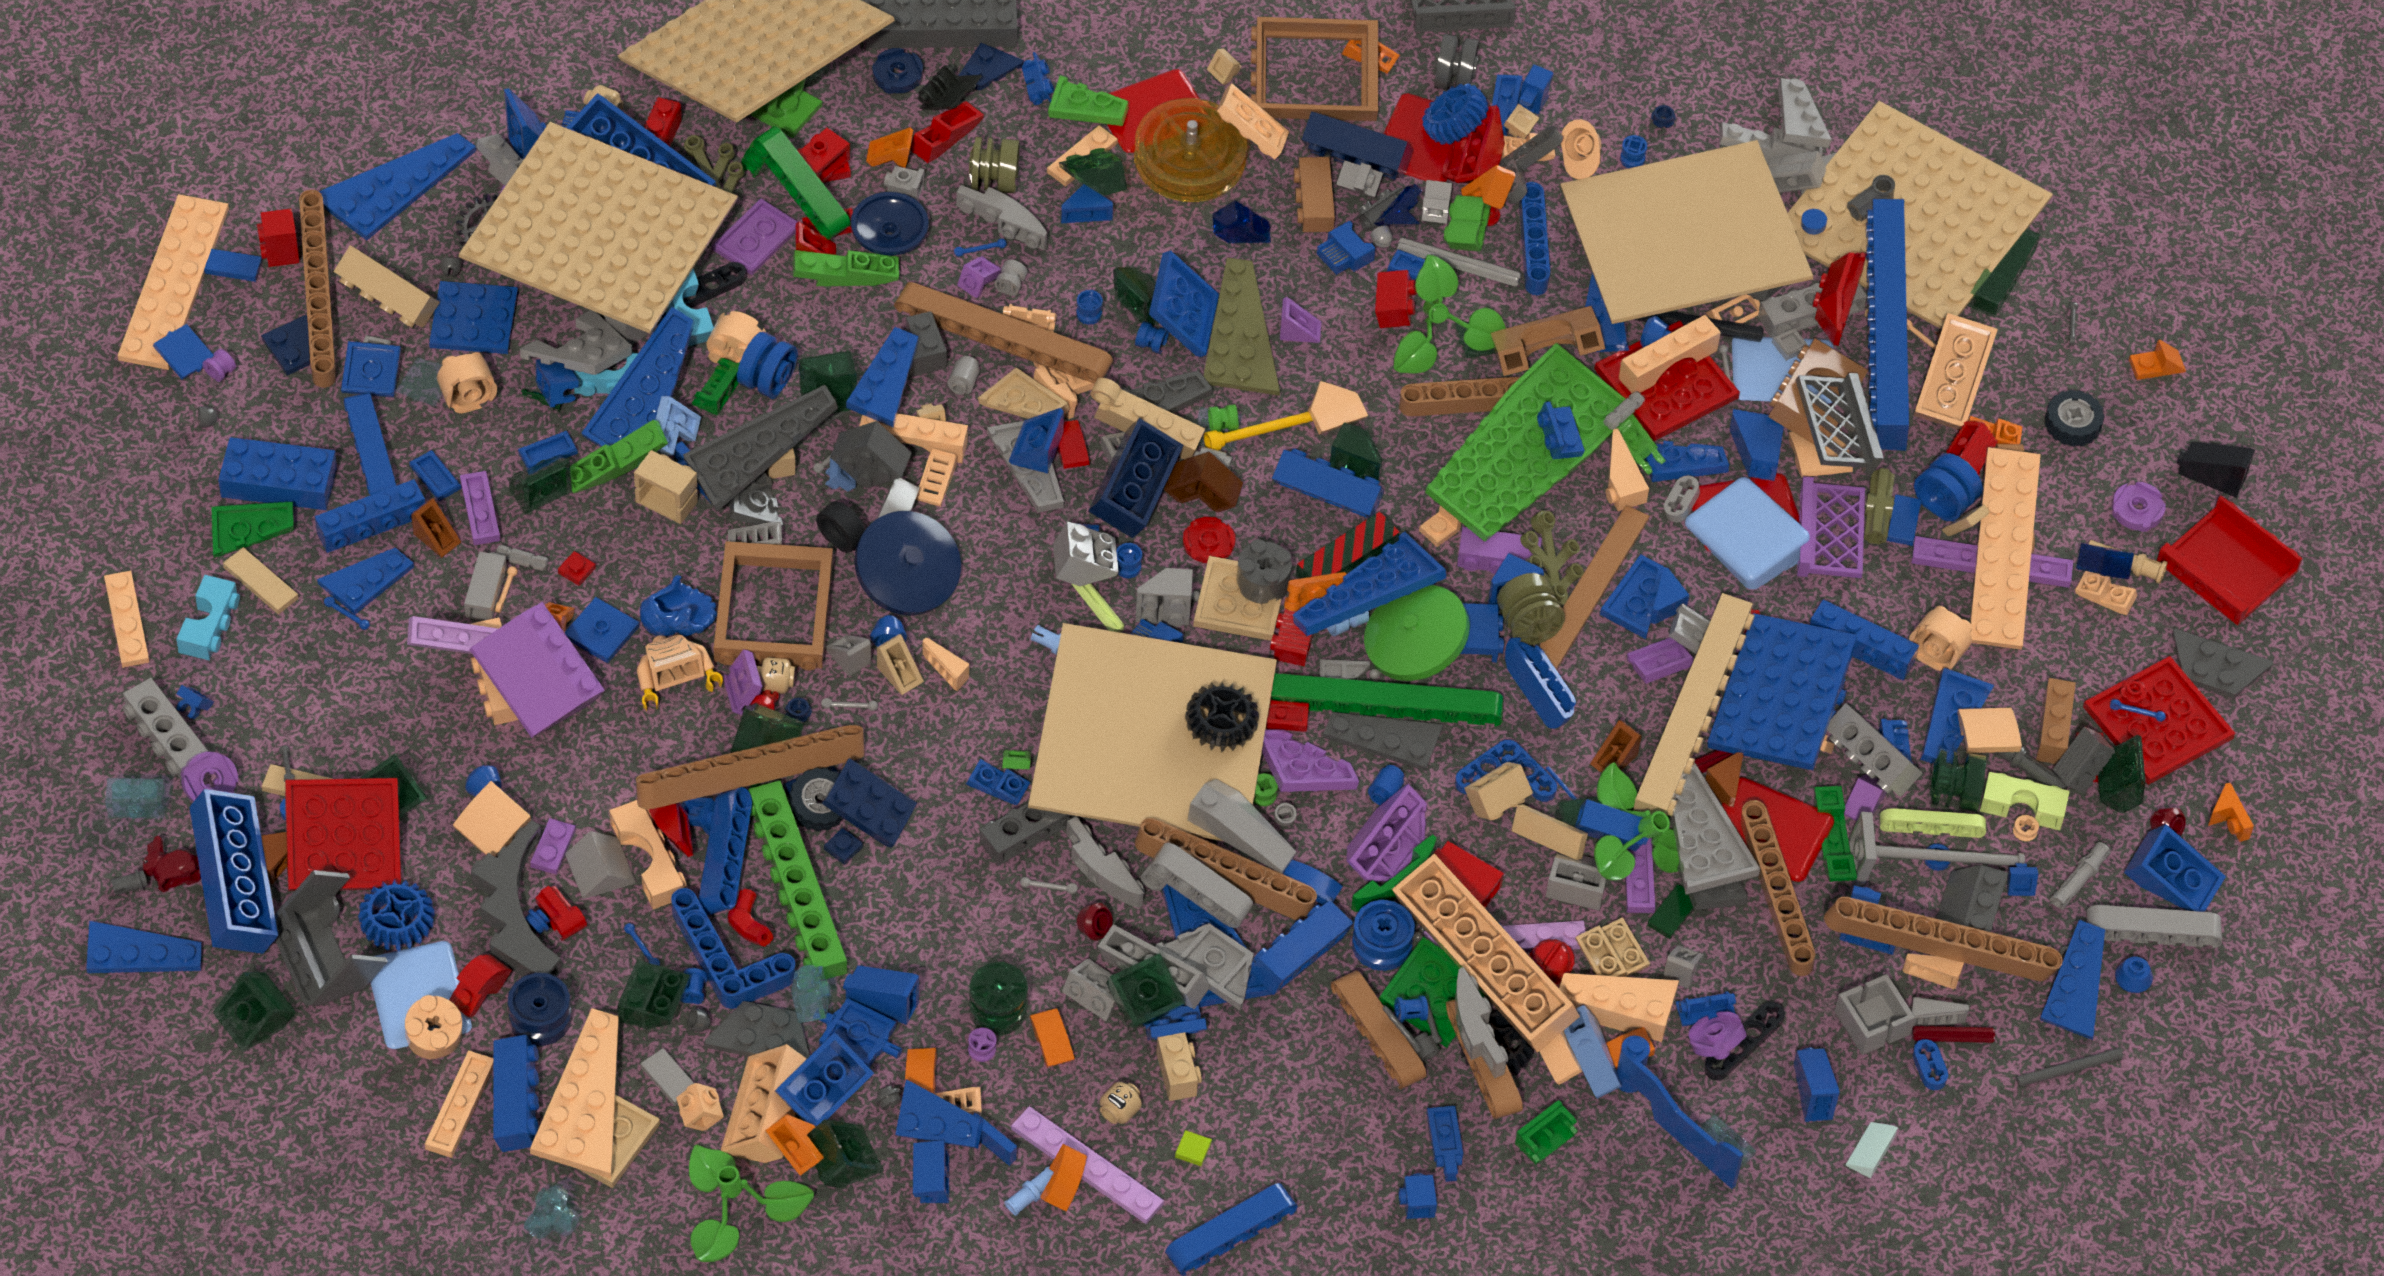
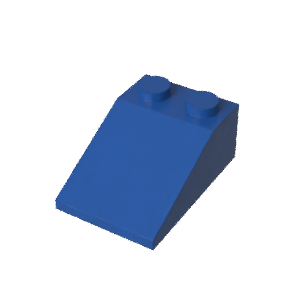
[504,88,546,159]
[2124,824,2226,912]
[775,1032,874,1132]

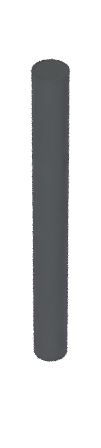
[2016,1048,2123,1087]

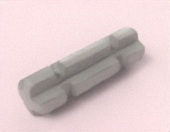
[1604,391,1645,430]
[496,545,548,571]

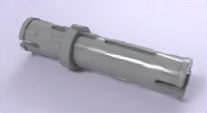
[2050,842,2111,910]

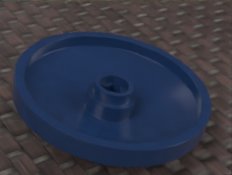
[854,511,961,616]

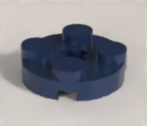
[872,48,923,94]

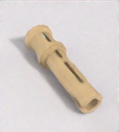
[2085,540,2168,584]

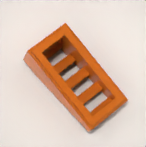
[1342,40,1400,74]

